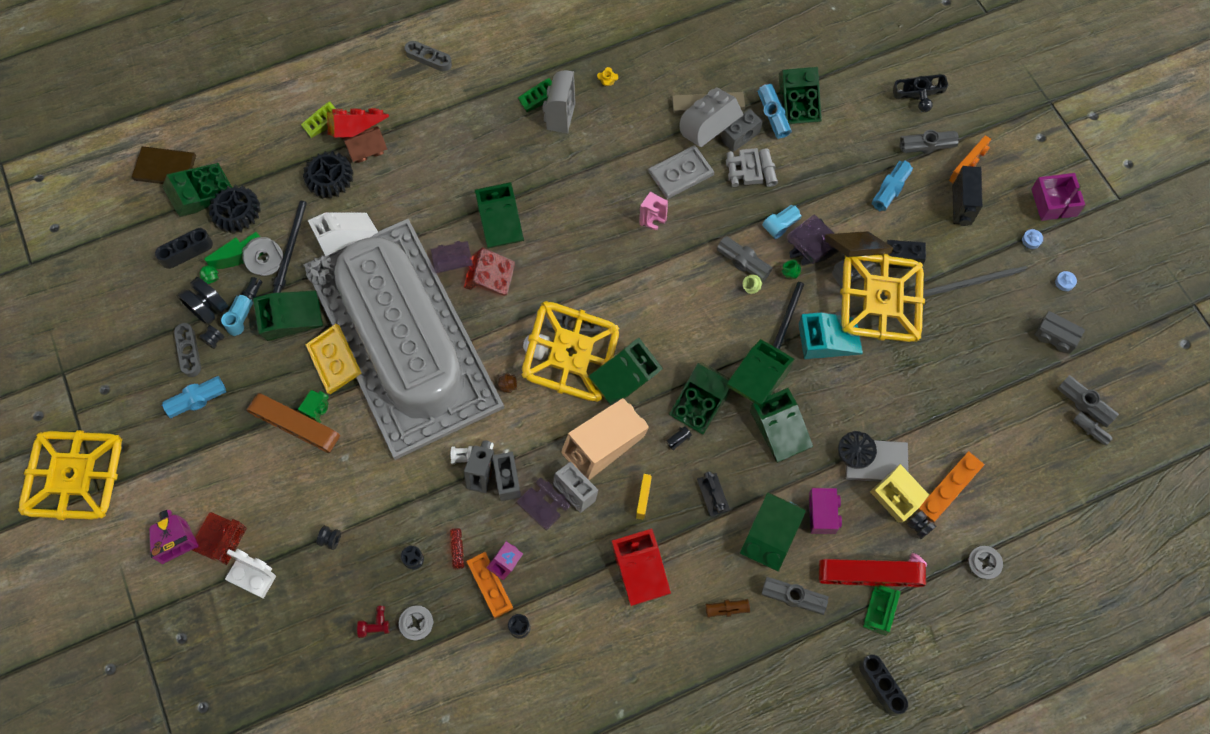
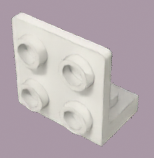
[225,549,276,598]

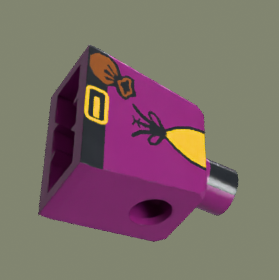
[149,510,198,564]

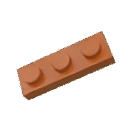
[949,135,991,183]
[467,552,514,619]

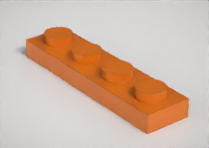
[917,451,985,523]

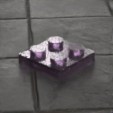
[787,214,834,264]

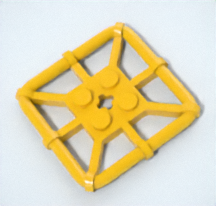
[840,254,925,342]
[521,301,619,402]
[18,430,122,520]

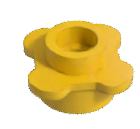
[597,67,618,86]

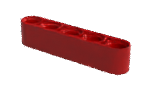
[819,559,926,587]

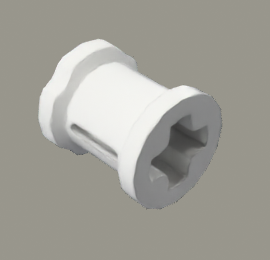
[451,446,473,465]

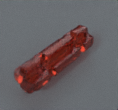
[450,528,464,570]

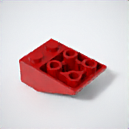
[327,108,389,137]
[612,528,671,606]

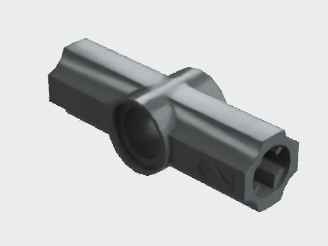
[900,130,959,154]
[717,236,773,282]
[1057,375,1119,428]
[761,577,829,615]

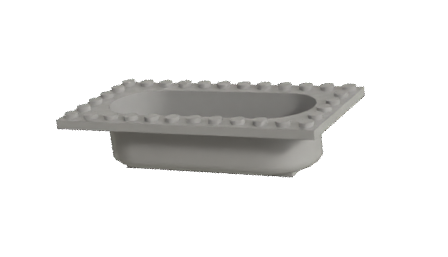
[303,219,504,460]

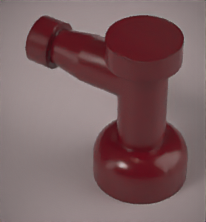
[357,606,390,638]

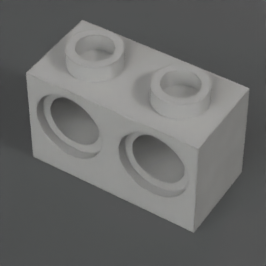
[553,462,598,513]

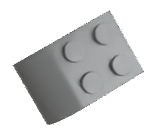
[543,70,575,133]
[680,87,743,147]

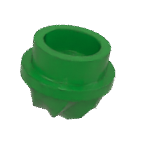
[782,260,801,280]
[199,265,219,284]

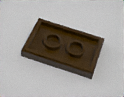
[132,146,196,184]
[824,231,893,257]

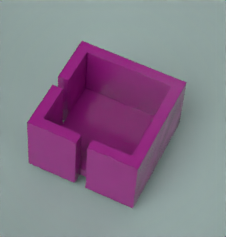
[1031,173,1085,221]

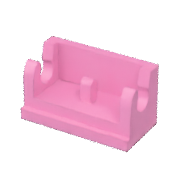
[640,192,668,230]

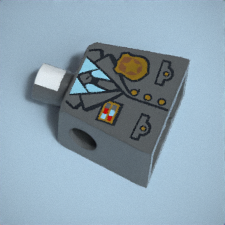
[464,440,494,493]

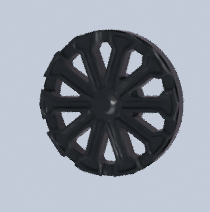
[838,431,877,469]

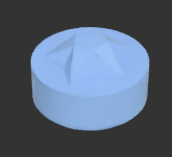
[1022,229,1043,249]
[1055,271,1077,291]

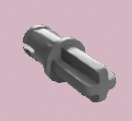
[1072,412,1112,445]

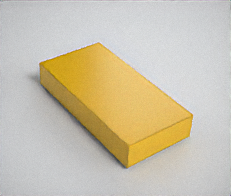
[636,474,652,520]

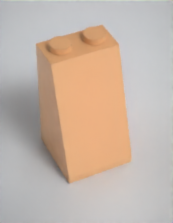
[561,398,649,480]

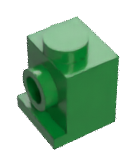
[298,390,329,423]

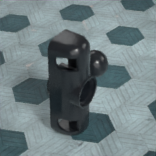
[893,74,948,113]

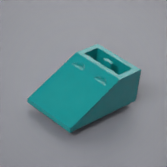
[798,313,863,359]

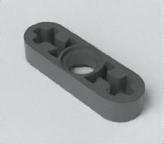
[405,41,452,72]
[545,313,601,335]
[174,323,201,377]

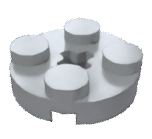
[242,237,283,276]

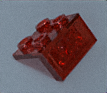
[464,247,515,296]
[192,512,247,566]

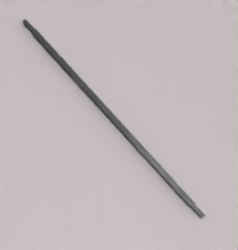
[834,266,1027,316]

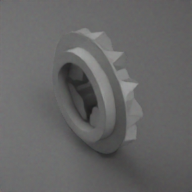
[305,256,336,285]
[968,546,1003,580]
[399,606,434,641]

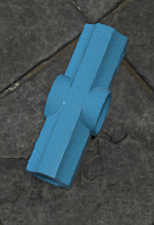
[757,84,792,139]
[871,160,913,211]
[162,376,226,418]

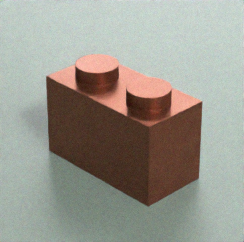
[343,126,387,163]

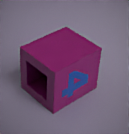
[487,541,523,580]

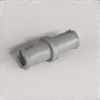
[758,149,778,187]

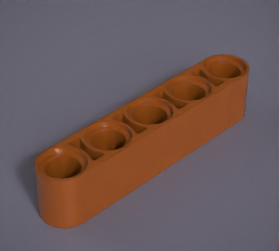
[246,393,341,453]

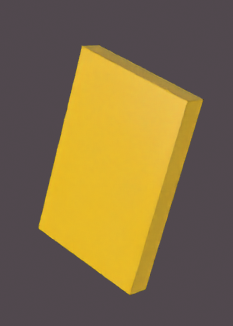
[305,324,362,394]

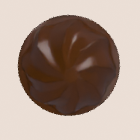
[498,373,517,393]

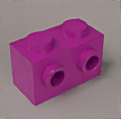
[809,488,842,534]

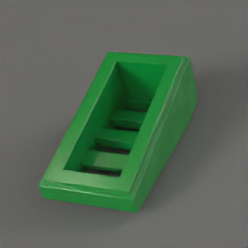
[518,78,552,112]

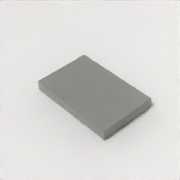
[648,145,714,199]
[845,439,909,482]

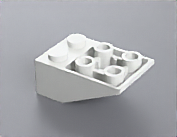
[308,213,378,256]

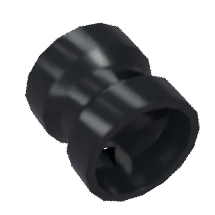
[907,511,937,539]
[508,614,531,639]

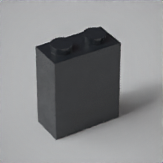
[952,166,983,226]

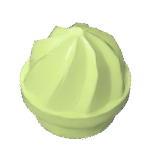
[743,275,762,294]

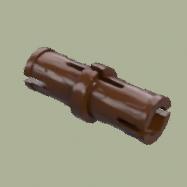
[705,599,750,618]

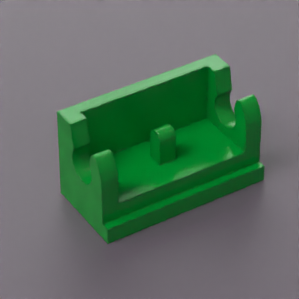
[863,585,901,636]

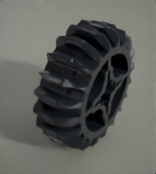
[303,151,354,199]
[209,184,261,234]

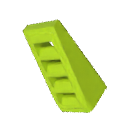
[301,101,336,138]

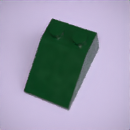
[740,492,806,572]

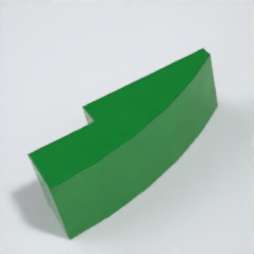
[204,232,265,270]

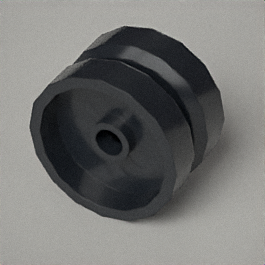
[176,277,228,326]

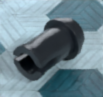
[242,277,263,301]
[665,426,692,451]

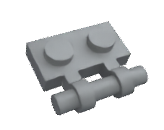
[726,148,763,187]

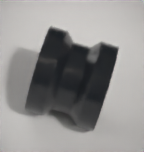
[199,325,225,349]
[317,525,341,550]
[401,545,424,570]

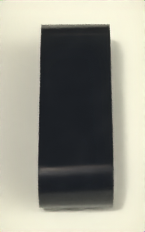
[155,228,213,269]
[859,654,908,716]

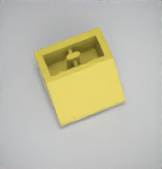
[870,464,929,523]

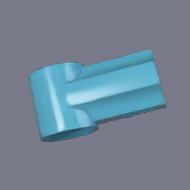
[762,205,802,239]
[221,295,253,336]

